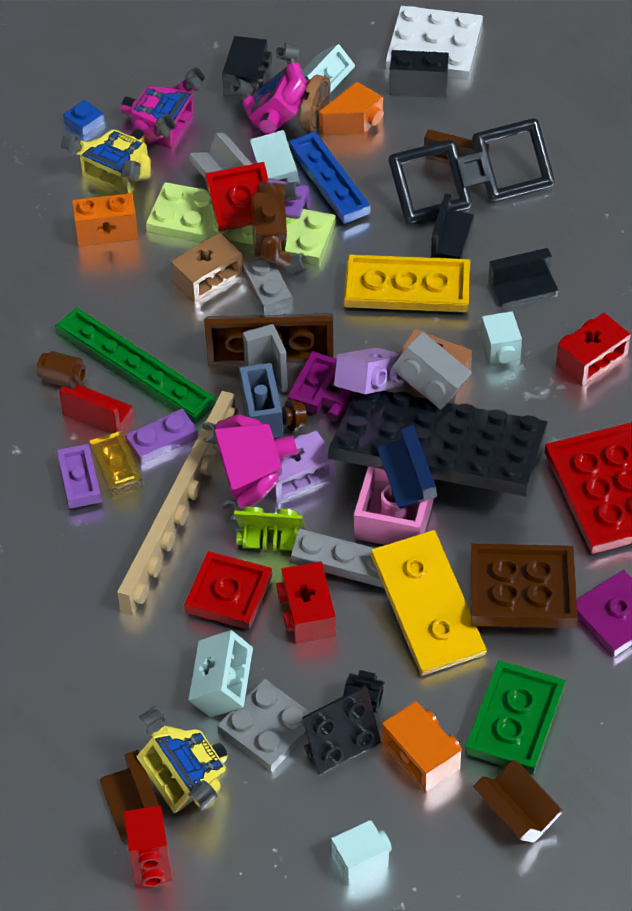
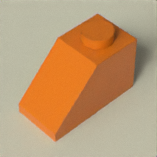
[319,82,384,135]

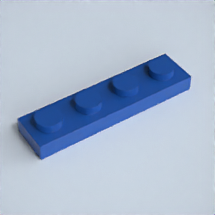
[289,132,370,224]

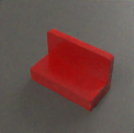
[59,384,134,436]

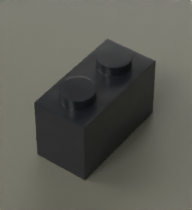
[222,36,272,97]
[390,50,449,98]

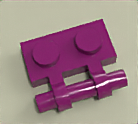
[287,351,355,421]

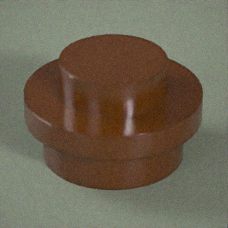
[281,399,307,432]

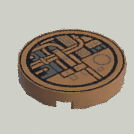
[299,74,331,133]

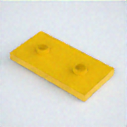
[344,254,470,312]
[370,530,487,676]

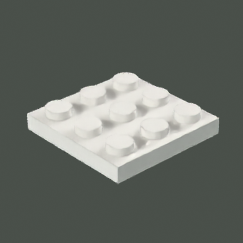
[386,5,483,80]

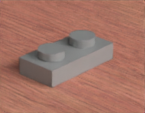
[243,257,293,314]

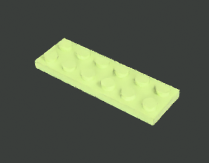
[146,182,336,266]

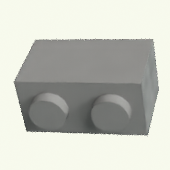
[391,332,472,410]

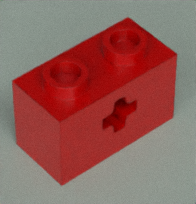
[556,313,631,386]
[276,561,336,644]
[124,805,172,887]

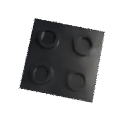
[302,685,381,774]

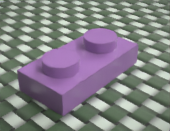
[125,409,198,465]
[57,444,102,509]

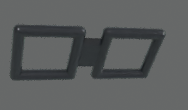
[388,118,555,224]

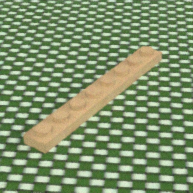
[117,391,239,615]

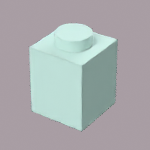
[481,311,522,365]
[331,820,392,886]

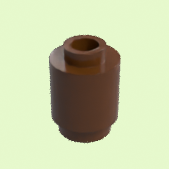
[36,351,86,389]

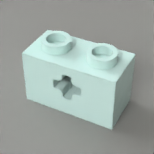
[188,630,253,717]

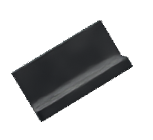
[431,193,474,259]
[488,248,558,308]

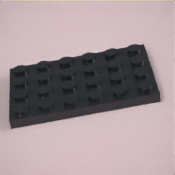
[328,391,548,497]

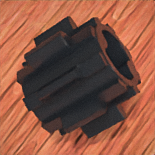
[343,670,385,713]

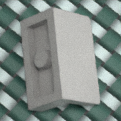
[188,133,252,178]
[243,324,288,393]

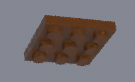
[471,543,578,628]

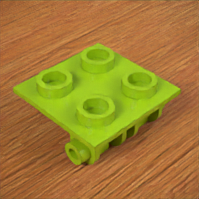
[234,507,306,552]

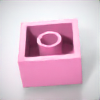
[354,466,435,545]

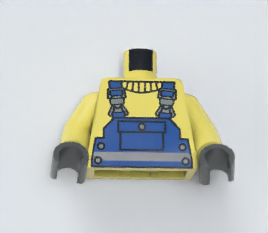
[60,129,151,194]
[136,706,227,813]

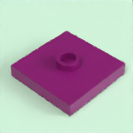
[576,570,632,657]

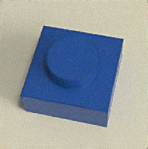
[63,100,105,136]

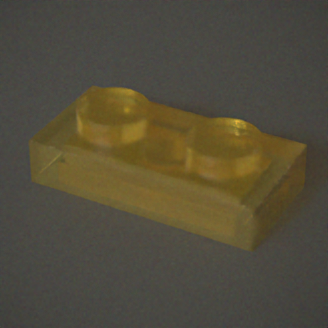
[90,431,143,496]

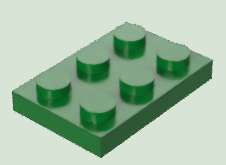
[465,660,566,775]

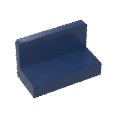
[378,425,437,509]

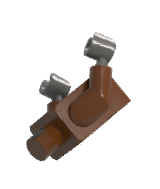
[250,181,307,274]

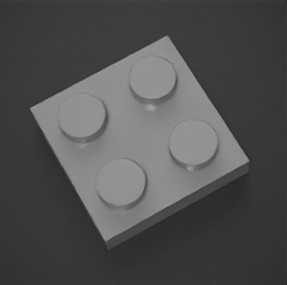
[217,679,311,773]

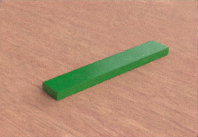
[55,307,216,424]

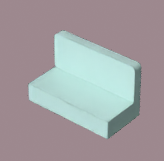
[302,44,355,93]
[250,130,300,183]

